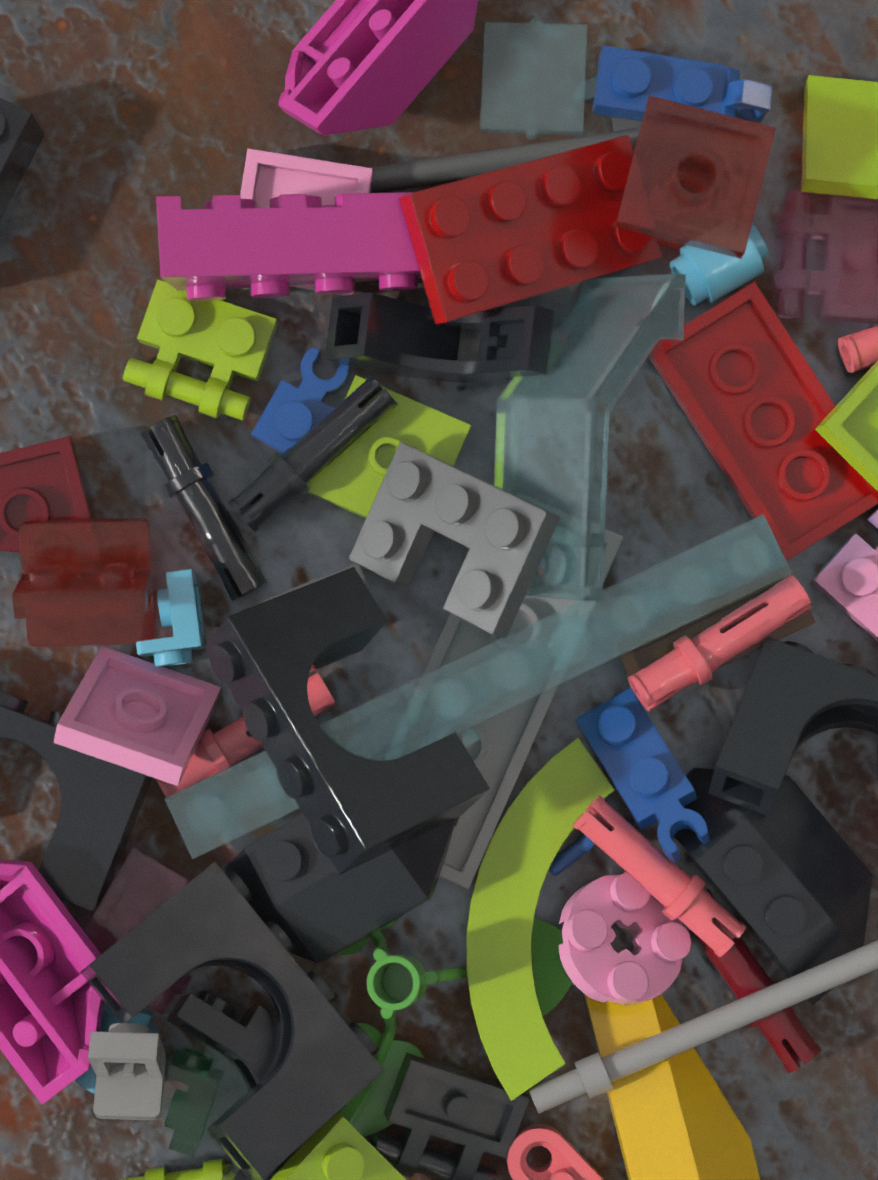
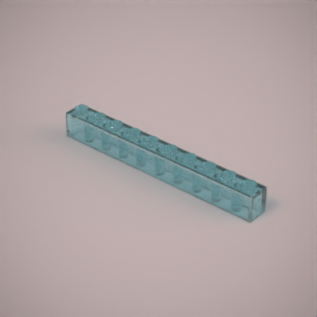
[164,514,792,859]

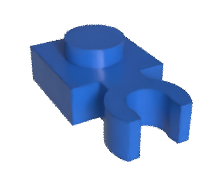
[251,347,350,454]

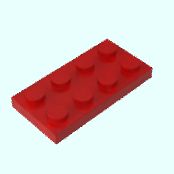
[399,135,662,325]
[646,281,878,564]

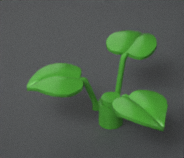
[337,916,573,1137]

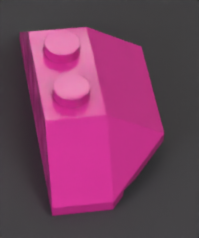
[278,0,478,136]
[0,859,105,1105]

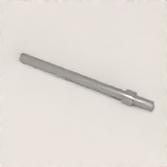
[529,940,878,1114]

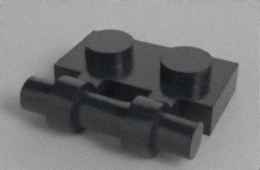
[370,1052,530,1180]

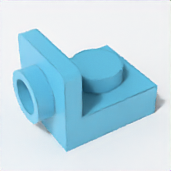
[136,569,207,667]

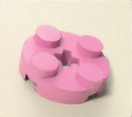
[558,872,691,1006]

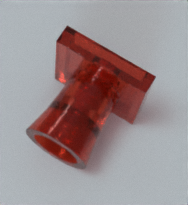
[615,96,776,259]

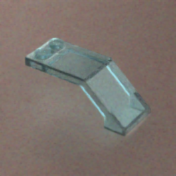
[494,274,686,601]

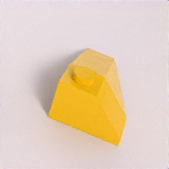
[584,994,760,1180]

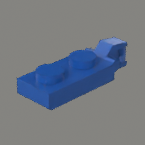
[592,45,772,133]

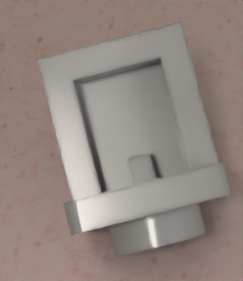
[88,1023,166,1120]

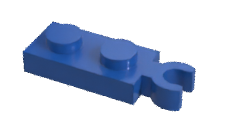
[575,688,710,862]

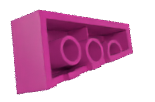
[156,192,422,301]

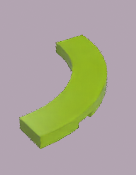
[466,738,615,1101]

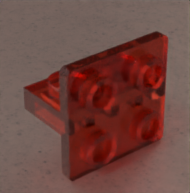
[12,518,156,647]

